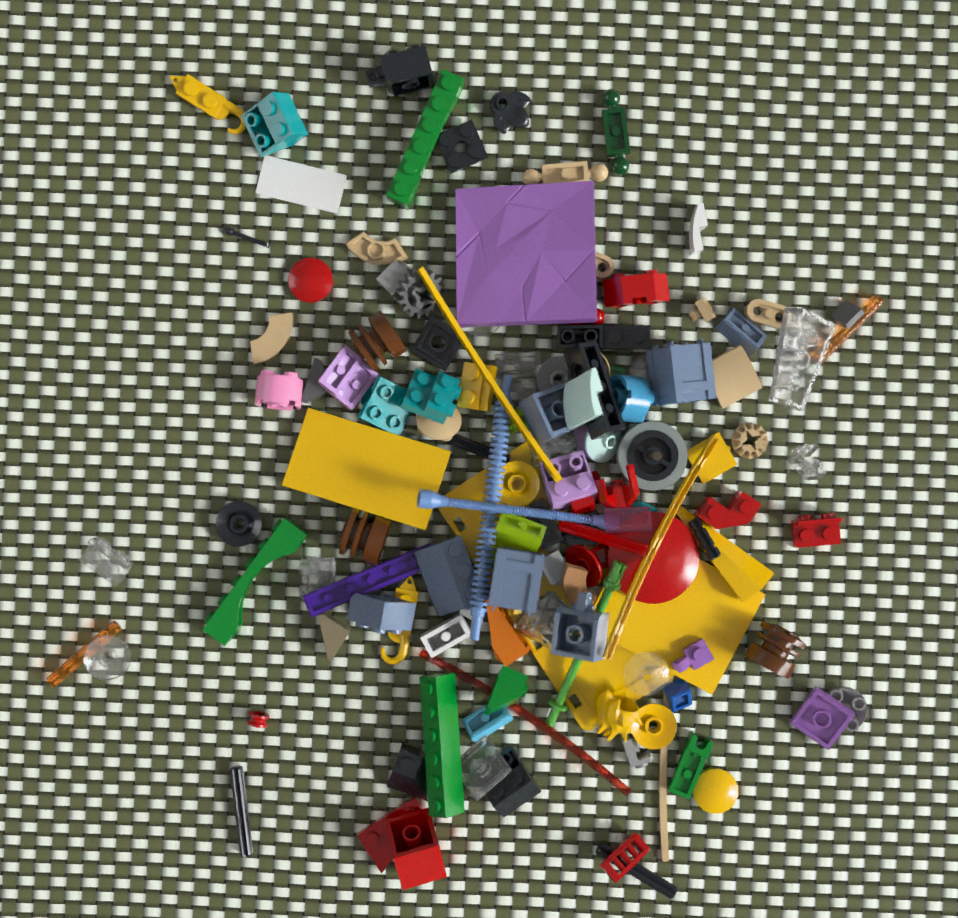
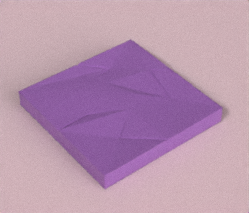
[455,181,597,328]

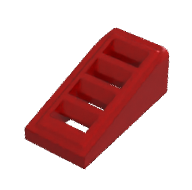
[599,832,650,883]

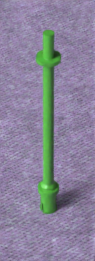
[545,560,627,728]

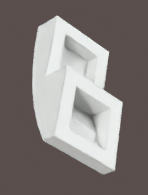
[689,203,708,255]

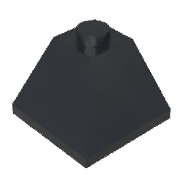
[386,743,428,802]

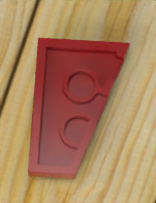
[357,797,423,873]

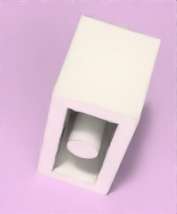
[420,612,471,658]

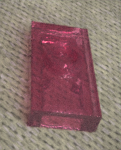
[603,507,652,533]

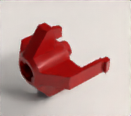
[591,464,640,511]

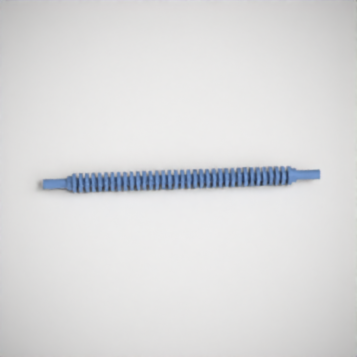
[469,375,513,640]

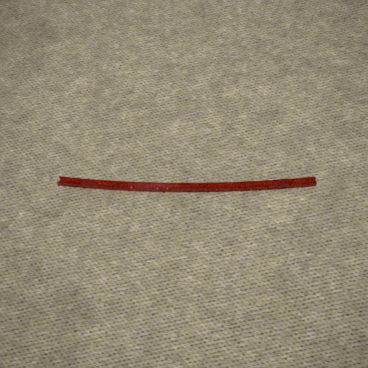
[419,649,632,797]

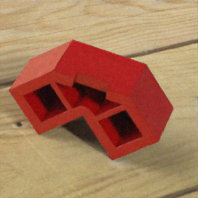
[603,269,670,308]
[693,491,762,529]

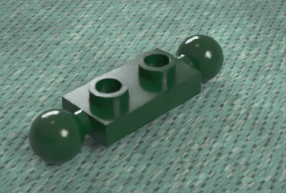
[601,89,630,175]

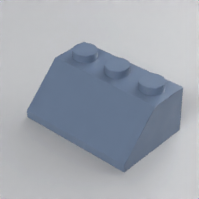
[413,535,477,616]

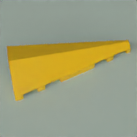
[676,505,774,602]

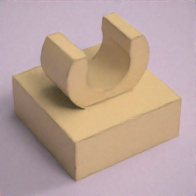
[689,297,717,322]

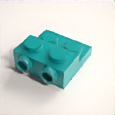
[400,369,462,425]

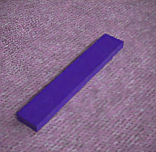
[302,543,431,617]

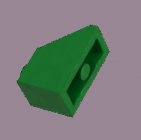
[483,665,529,715]

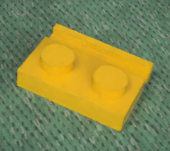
[457,362,497,412]

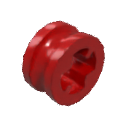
[247,711,270,728]

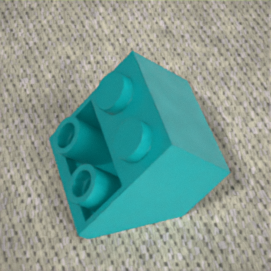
[241,92,308,157]

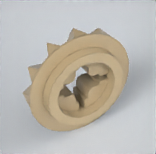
[731,422,769,459]

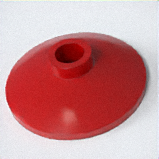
[565,545,602,587]

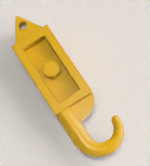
[170,74,247,134]
[380,575,419,665]

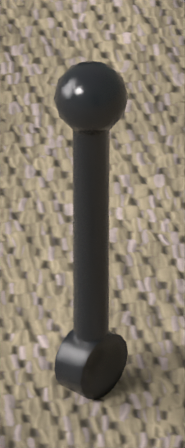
[225,227,270,248]

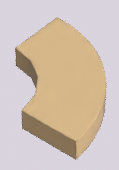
[345,231,408,266]
[250,313,294,364]

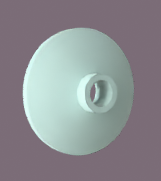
[585,430,621,463]

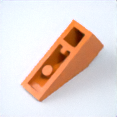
[485,593,531,667]

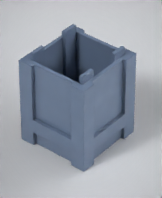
[646,339,717,406]
[488,546,545,617]

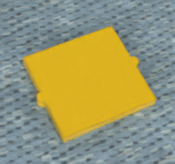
[687,432,737,484]

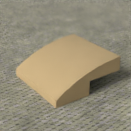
[712,344,763,409]

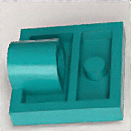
[358,376,411,436]

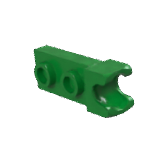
[667,731,713,800]

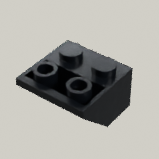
[474,746,541,817]

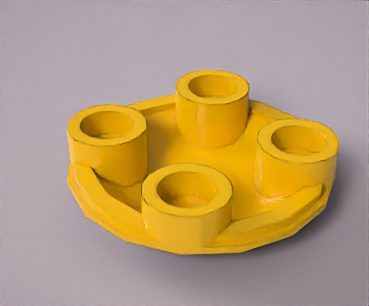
[692,767,738,814]

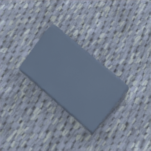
[716,307,767,357]

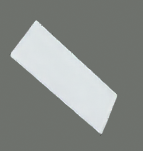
[255,156,347,214]

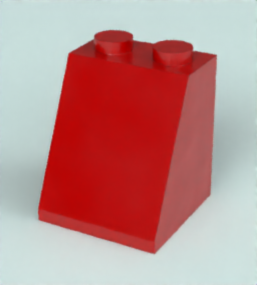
[385,808,447,890]

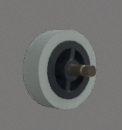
[616,421,688,491]

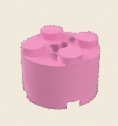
[255,370,303,410]

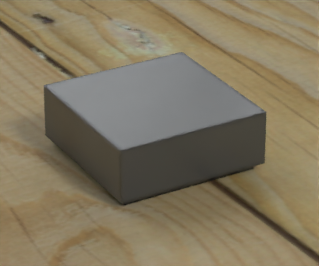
[830,300,864,329]

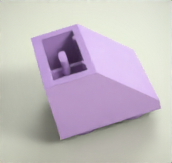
[539,450,598,511]

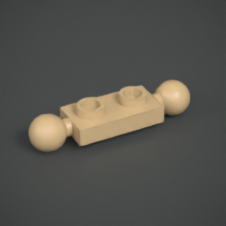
[522,161,608,185]

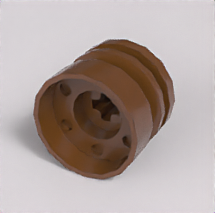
[348,310,407,372]
[339,508,392,566]
[745,621,807,679]

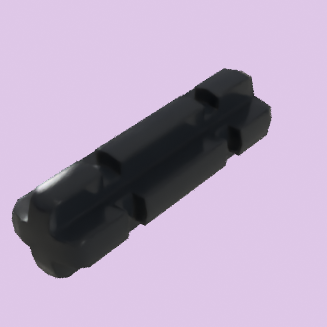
[688,517,721,560]

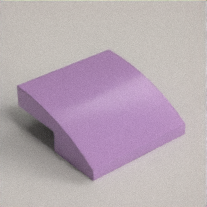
[317,345,378,411]

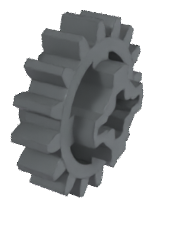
[395,268,445,319]

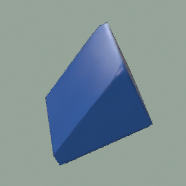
[664,679,693,713]

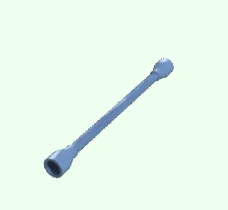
[417,489,620,532]

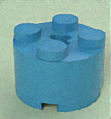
[610,374,655,423]

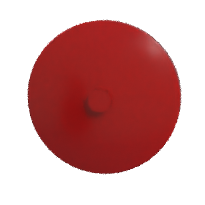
[607,511,699,604]

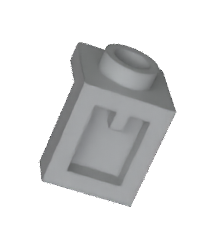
[620,734,652,768]

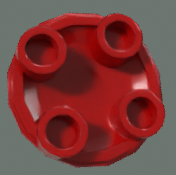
[288,258,334,304]

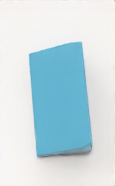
[461,705,514,743]

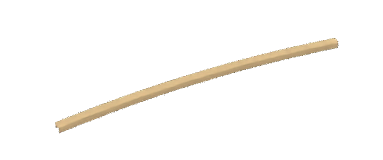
[659,677,673,862]

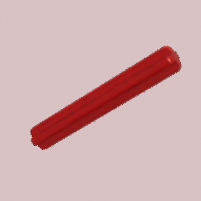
[558,520,648,556]

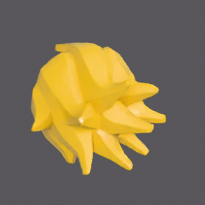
[593,687,643,742]

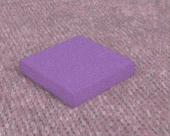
[789,686,855,750]

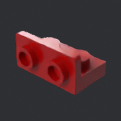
[791,513,843,548]

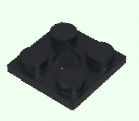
[437,119,488,174]
[411,315,467,372]

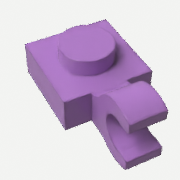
[671,638,714,673]

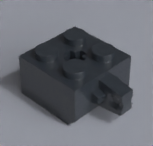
[366,45,434,97]

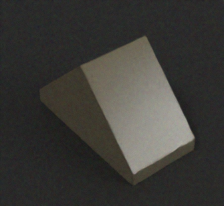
[318,612,352,660]

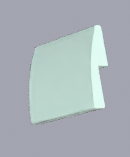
[563,368,603,429]

